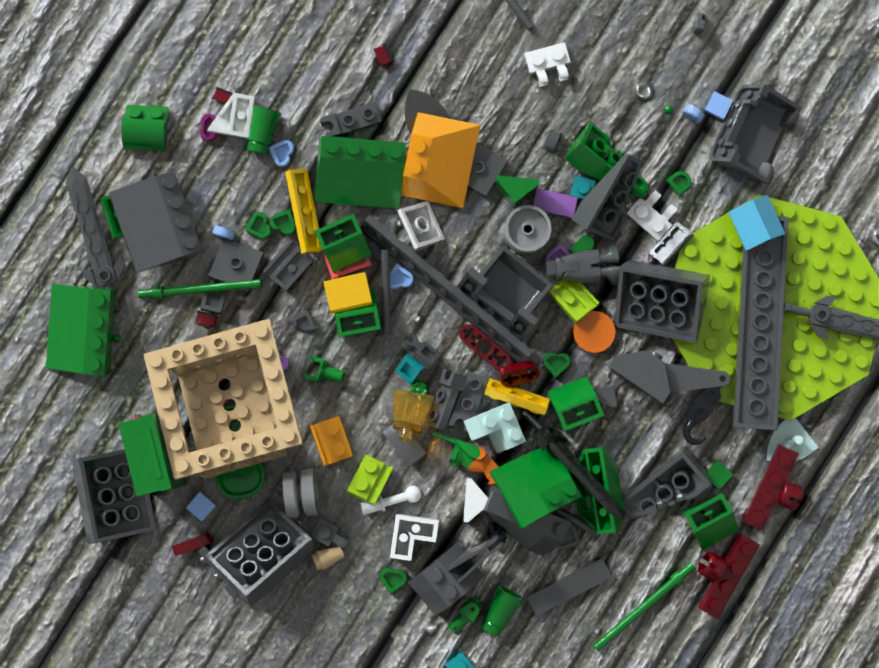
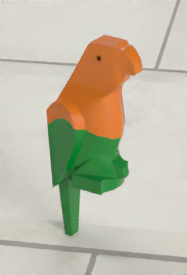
[432,433,499,485]

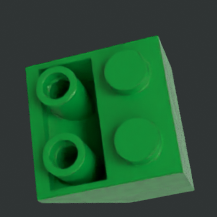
[315,214,372,273]
[335,289,382,339]
[547,376,604,431]
[681,492,739,550]

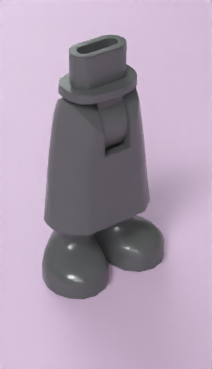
[545,245,620,285]

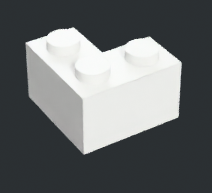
[390,514,439,561]

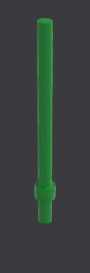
[138,279,263,299]
[593,562,696,652]

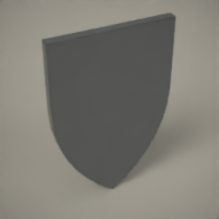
[405,89,450,134]

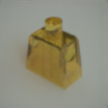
[392,389,434,442]

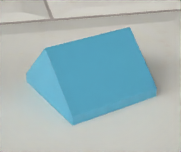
[728,195,785,251]

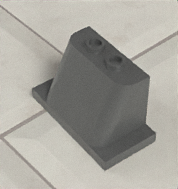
[457,246,553,341]

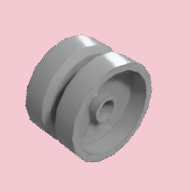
[504,205,552,255]
[282,469,319,518]

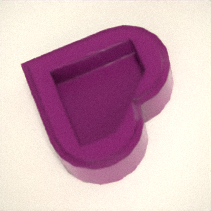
[200,114,221,142]

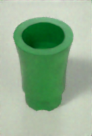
[247,106,282,155]
[481,585,524,637]

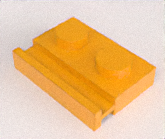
[310,416,353,466]

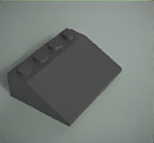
[109,171,202,273]
[614,260,710,343]
[72,449,156,544]
[205,500,316,607]

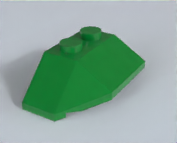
[577,447,624,535]

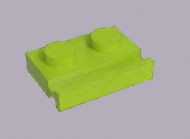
[548,280,599,324]
[347,454,393,506]

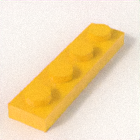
[285,169,323,254]

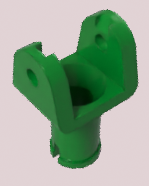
[304,356,346,384]
[448,597,482,635]

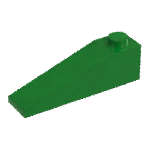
[565,121,649,199]

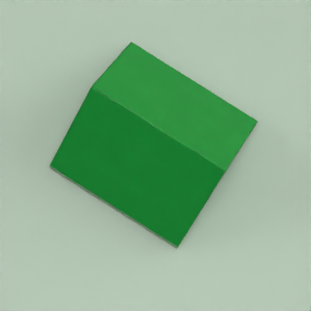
[495,175,539,209]

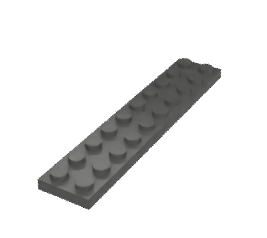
[732,216,788,431]

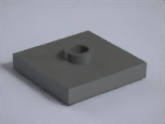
[468,143,508,197]
[208,238,264,292]

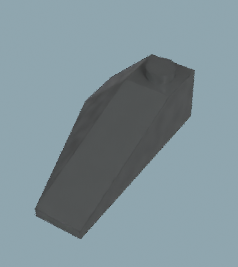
[623,445,712,519]

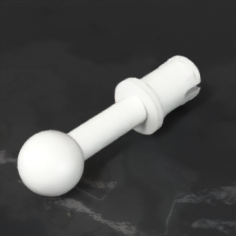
[360,486,422,515]

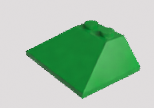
[489,447,587,529]

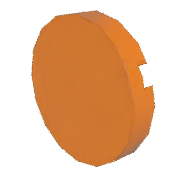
[573,311,616,353]

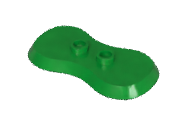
[216,405,265,499]

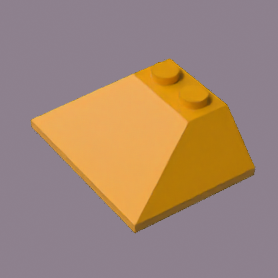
[402,112,480,208]

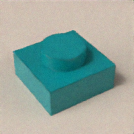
[570,175,596,200]
[395,354,424,384]
[445,651,475,668]

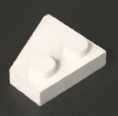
[207,93,255,139]

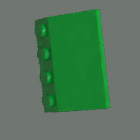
[315,136,406,209]
[46,283,116,376]

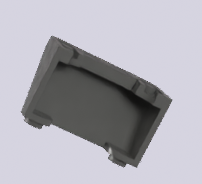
[709,84,802,184]

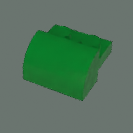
[121,105,169,151]

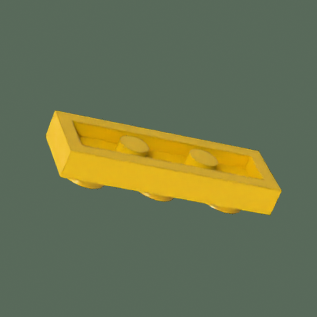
[484,378,549,415]

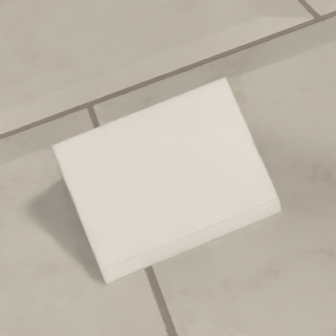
[398,201,445,253]
[463,477,488,522]

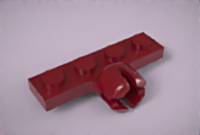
[742,444,804,530]
[698,533,760,619]

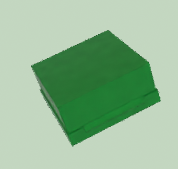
[118,413,187,497]

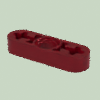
[459,324,511,371]

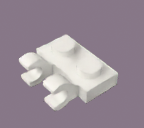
[524,42,570,87]
[626,190,678,242]

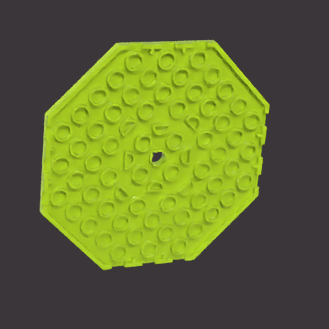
[672,195,879,421]

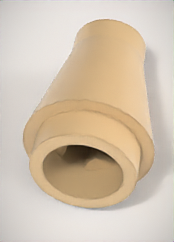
[311,546,345,571]

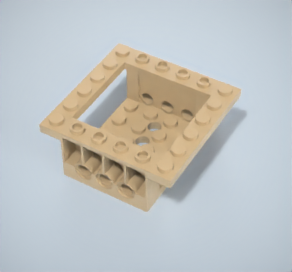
[143,319,303,480]

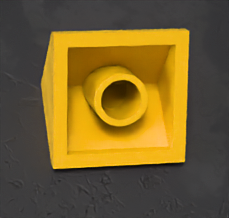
[323,272,373,314]

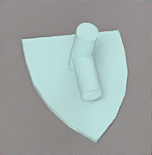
[767,418,819,461]

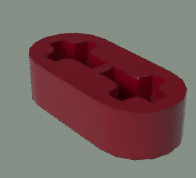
[498,361,540,387]
[171,532,213,556]

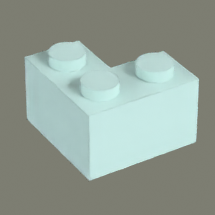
[464,402,526,454]

